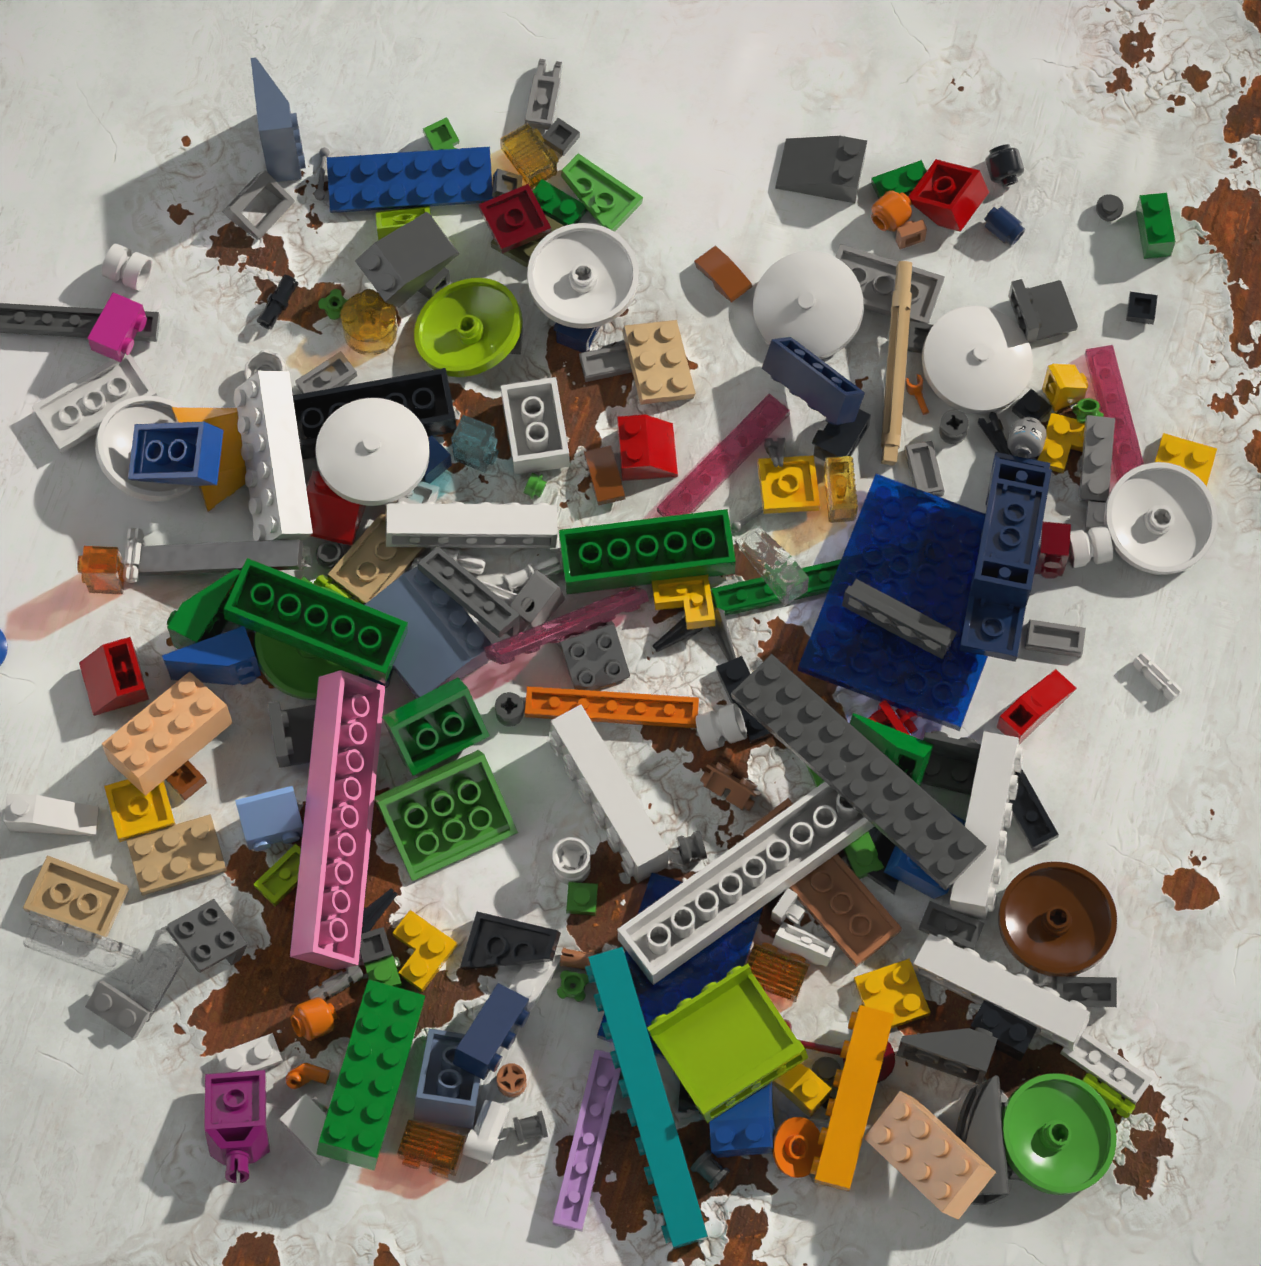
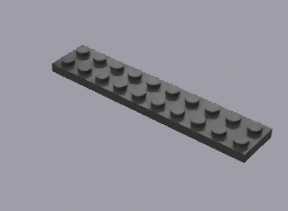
[731,654,987,890]

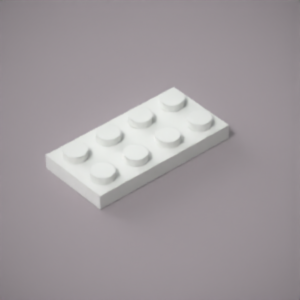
[32,354,157,454]

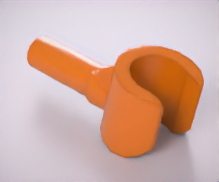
[906,374,929,415]

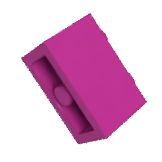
[87,292,147,362]

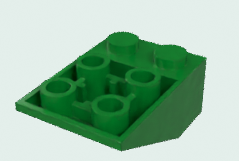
[850,713,934,787]

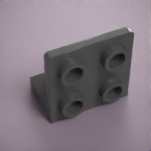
[1008,279,1078,343]
[555,618,630,691]
[268,701,316,768]
[922,731,981,795]
[166,899,248,973]

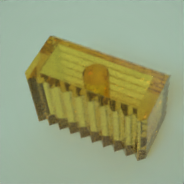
[500,123,559,189]
[824,456,858,523]

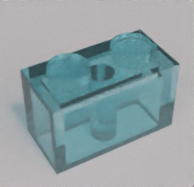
[451,415,499,473]

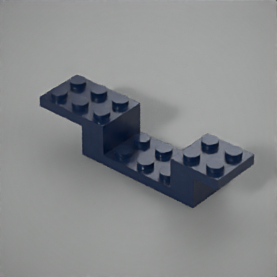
[959,452,1052,662]

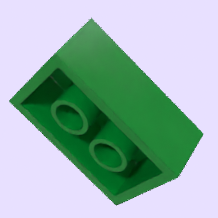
[382,677,490,776]

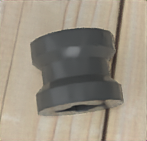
[939,410,968,444]
[495,692,524,727]
[676,831,707,865]

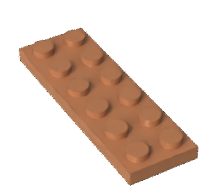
[743,798,902,967]

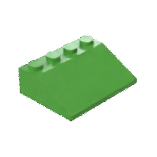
[374,750,518,881]

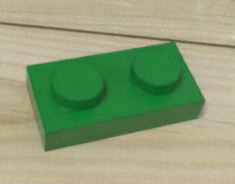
[871,160,927,199]
[533,179,587,226]

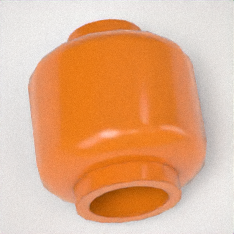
[871,191,912,231]
[290,997,337,1041]

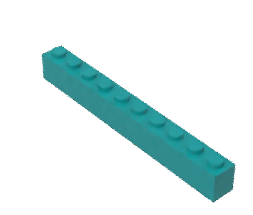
[585,947,709,1249]

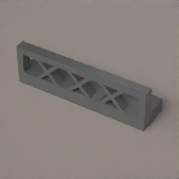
[418,546,520,639]
[842,579,957,660]

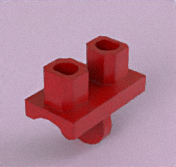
[868,700,919,735]

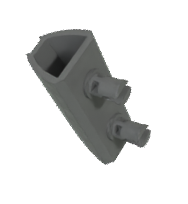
[955,1075,1023,1205]

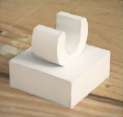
[771,888,805,926]

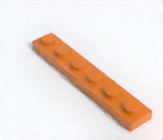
[525,686,699,728]

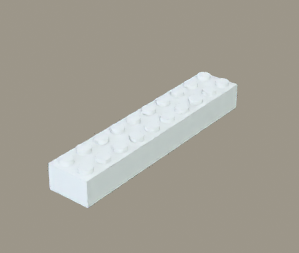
[617,782,874,985]

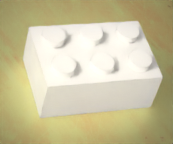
[501,377,570,475]

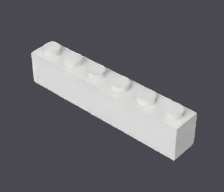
[385,501,558,548]
[913,933,1090,1051]

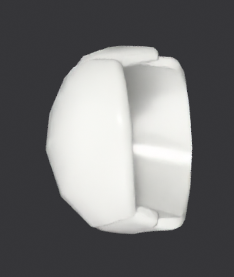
[244,350,287,380]

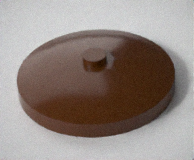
[998,862,1117,977]

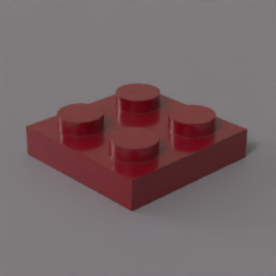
[479,184,552,254]

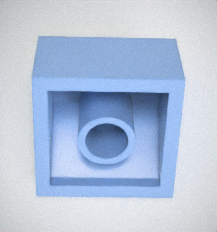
[235,786,303,851]

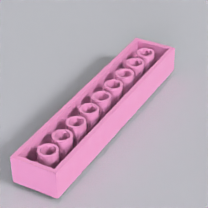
[290,670,385,970]

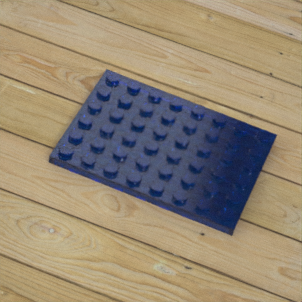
[798,474,988,731]

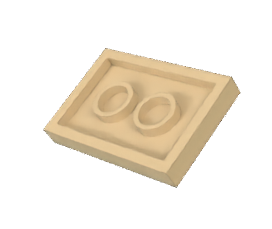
[622,320,696,405]
[328,512,426,605]
[126,814,227,896]
[23,855,129,942]

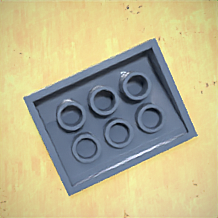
[251,57,306,182]
[365,566,494,698]

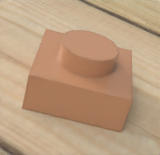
[896,219,927,249]

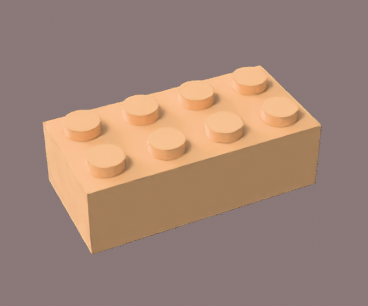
[102,672,233,796]
[863,1091,996,1220]

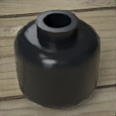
[985,144,1024,187]

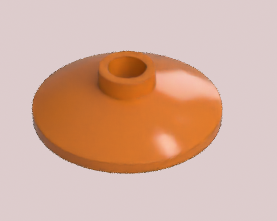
[772,1117,823,1178]

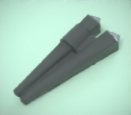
[764,438,785,467]
[708,608,736,661]

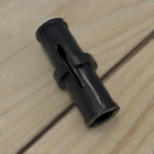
[257,275,299,330]

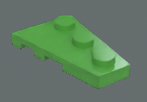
[561,153,643,232]

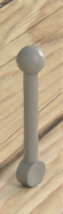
[314,147,330,201]
[731,507,763,532]

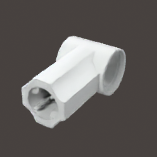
[462,1100,509,1165]

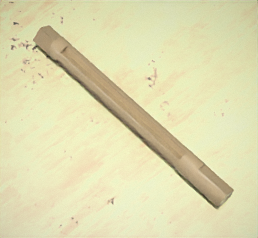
[881,261,912,465]

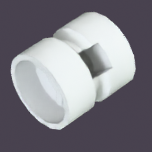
[102,243,153,291]
[1068,526,1113,568]
[696,703,747,751]
[552,837,590,885]

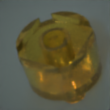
[340,289,398,355]

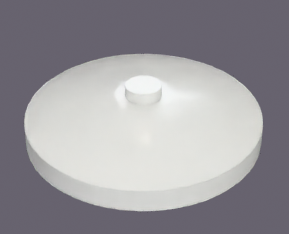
[527,223,639,328]
[753,251,864,359]
[922,306,1033,414]
[95,396,194,501]
[316,398,429,506]
[1104,462,1218,575]

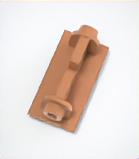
[700,762,762,811]

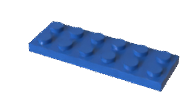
[326,147,493,213]

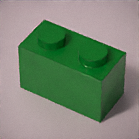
[1136,193,1176,259]

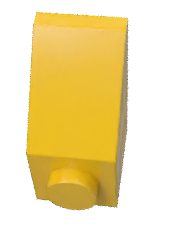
[1042,364,1088,412]
[772,1064,832,1118]

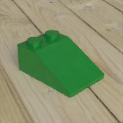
[167,569,241,649]

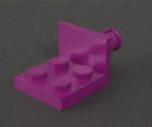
[204,1070,270,1183]

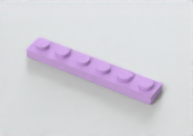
[553,1049,621,1232]

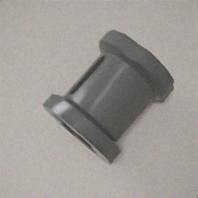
[513,1110,548,1144]
[690,1150,730,1190]

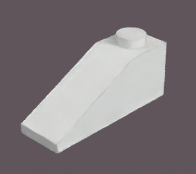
[4,793,99,836]

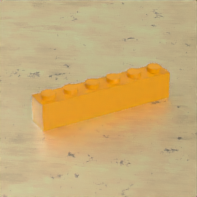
[810,1005,894,1192]

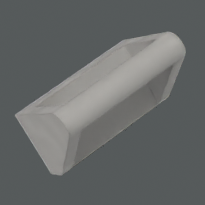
[222,170,295,240]

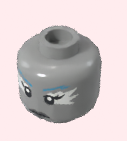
[1007,417,1047,459]

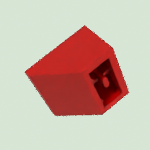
[79,637,150,716]

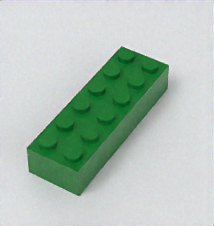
[559,509,736,595]
[224,558,408,683]
[316,979,426,1171]

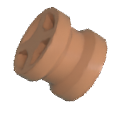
[496,1063,527,1098]

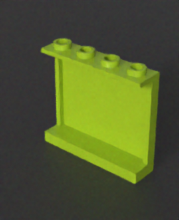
[647,963,808,1123]

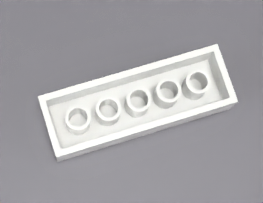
[234,371,313,541]
[549,705,668,883]
[950,731,1024,920]

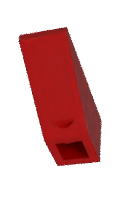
[997,669,1077,745]

